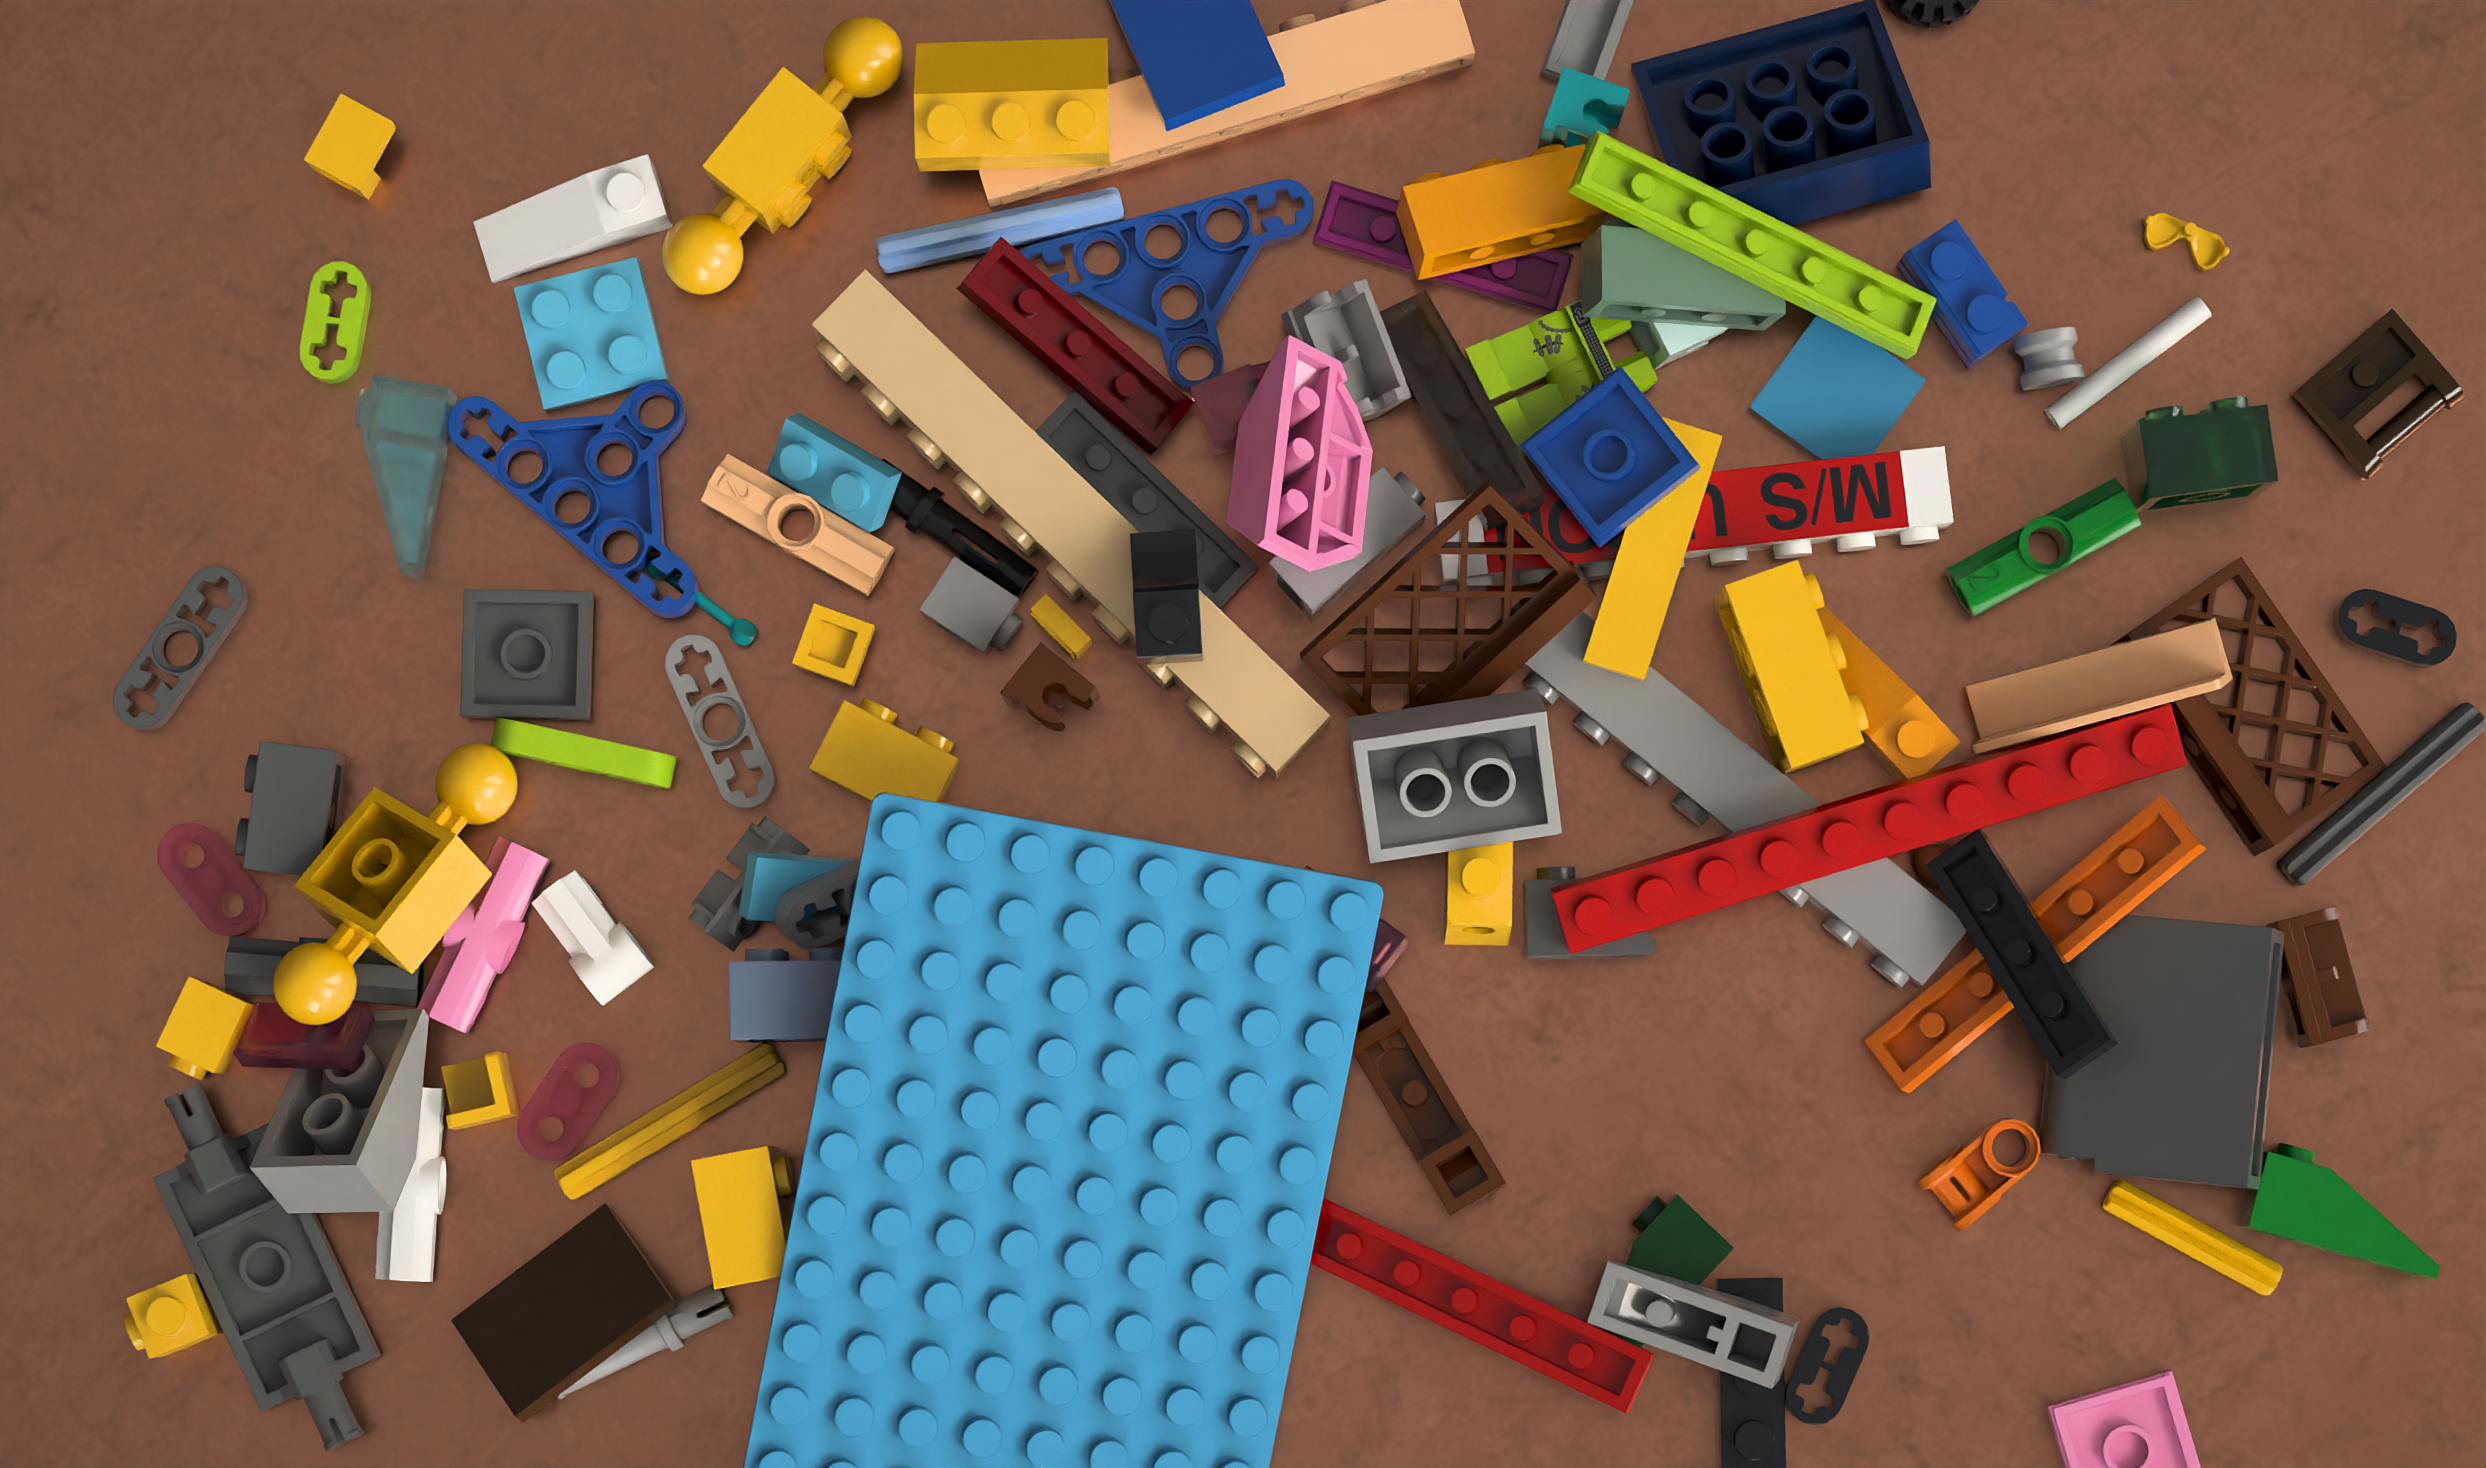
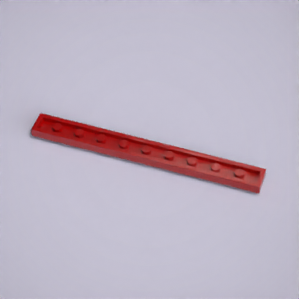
[1550,703,2188,954]

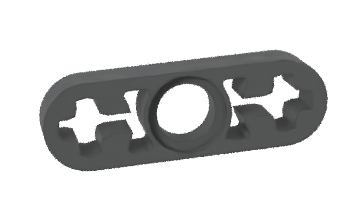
[113,566,248,731]

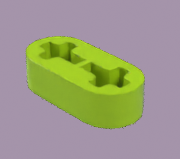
[300,261,371,384]

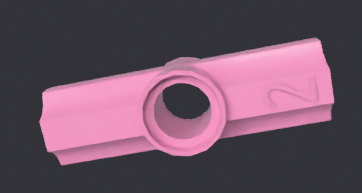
[417,836,551,1034]

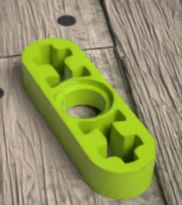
[490,718,677,789]

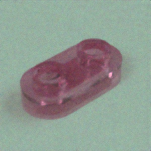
[157,823,265,937]
[517,1043,620,1161]

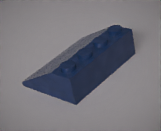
[1631,0,1932,226]

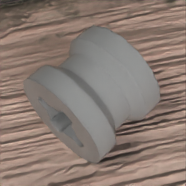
[2013,327,2085,391]

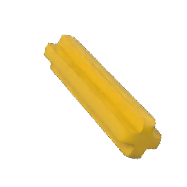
[2103,1180,2283,1295]

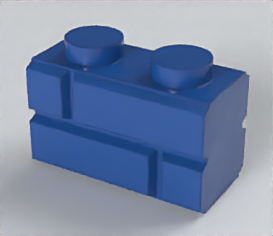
[1897,219,2029,369]

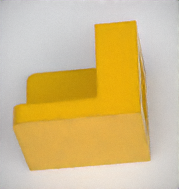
[304,93,396,200]
[441,1051,520,1130]

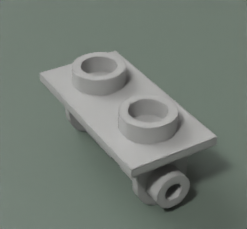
[688,816,810,952]

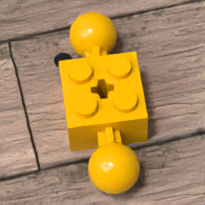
[662,16,904,295]
[273,743,517,1025]

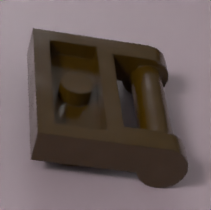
[2293,309,2465,480]

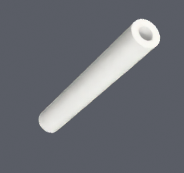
[2045,296,2212,430]

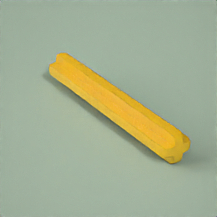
[554,1042,786,1200]

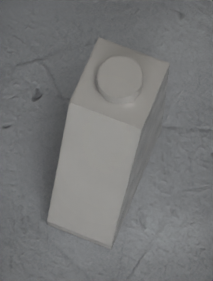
[1269,467,1426,623]

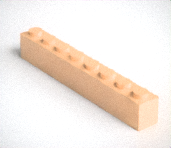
[978,0,1475,211]

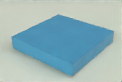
[1747,315,1926,460]

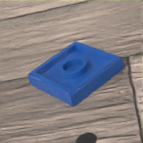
[1519,366,1701,548]

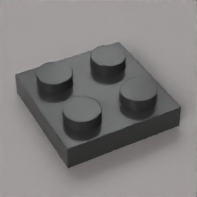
[460,589,594,720]

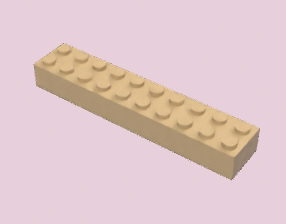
[811,269,1330,780]

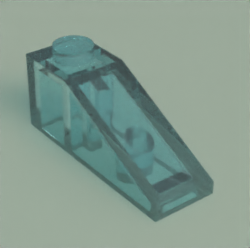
[355,374,457,582]

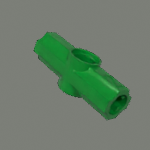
[1945,477,2142,618]

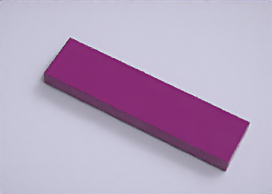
[1313,180,1574,315]

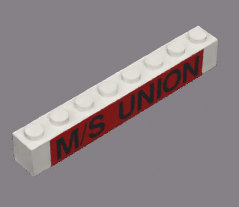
[1434,446,1954,586]

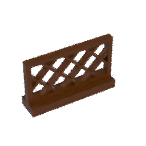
[1300,480,1597,716]
[2111,557,2387,856]

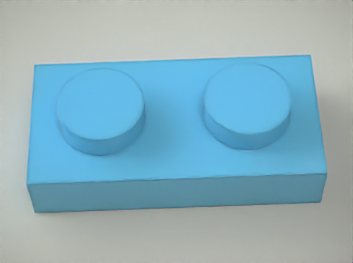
[767,413,902,533]

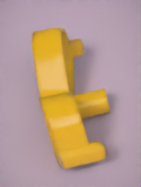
[2143,212,2229,271]

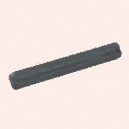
[2278,702,2486,886]

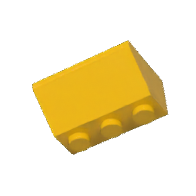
[914,38,1111,172]
[1713,560,1869,775]

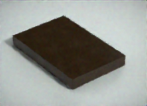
[451,1203,678,1423]

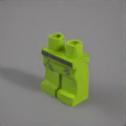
[1465,299,1658,466]

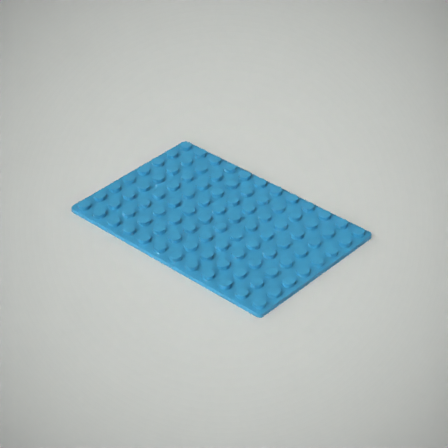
[743,792,1384,1468]

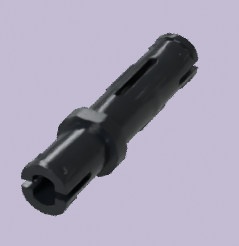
[882,459,1039,599]

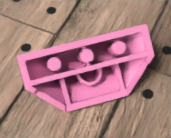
[1226,335,1373,572]

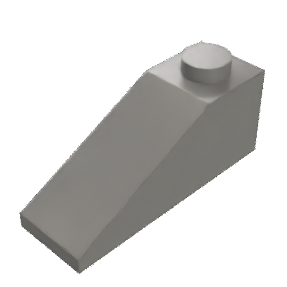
[1587,1260,1800,1389]

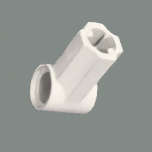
[532,870,654,1006]

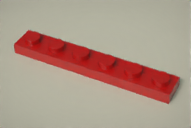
[1310,1197,1656,1414]

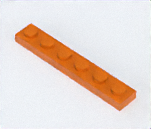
[1864,795,2206,1094]

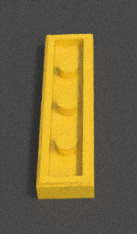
[1583,417,1723,682]

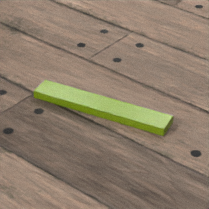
[1568,130,1937,360]

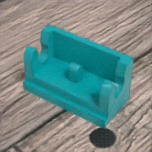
[1537,67,1631,149]

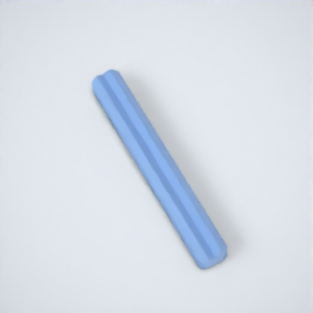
[875,187,1124,274]

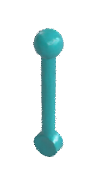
[645,555,757,646]

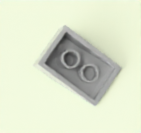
[250,1009,429,1214]

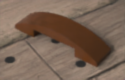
[1353,964,1507,1217]

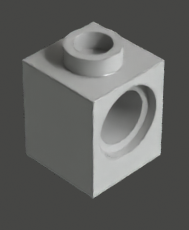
[919,556,1024,657]

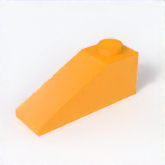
[1817,606,1960,782]

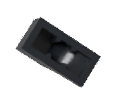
[1130,529,1203,665]

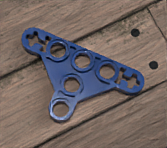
[1020,179,1314,393]
[447,381,699,618]

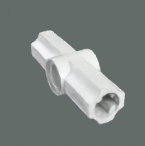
[375,1087,447,1282]

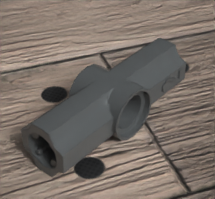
[224,936,425,1007]

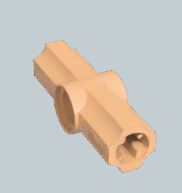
[701,454,895,596]

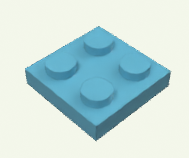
[514,257,669,413]

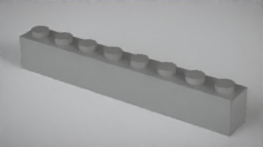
[1521,611,1967,988]

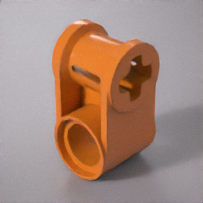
[1917,1118,2041,1232]

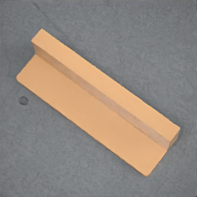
[1965,617,2233,754]

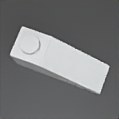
[473,154,673,284]

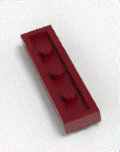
[956,237,1194,455]

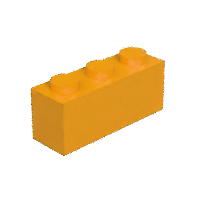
[1396,144,1607,280]

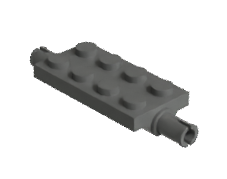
[153,1083,381,1451]

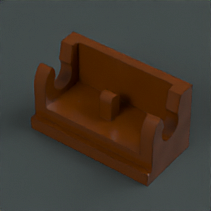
[1000,642,1100,732]
[2266,906,2371,1048]

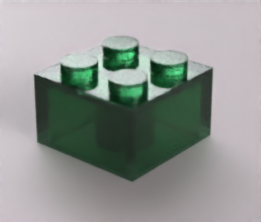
[2121,397,2279,513]

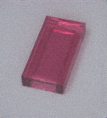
[233,1002,375,1070]

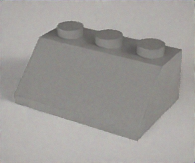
[1346,688,1562,864]

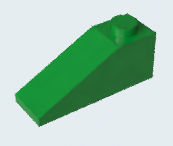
[2238,1143,2440,1279]

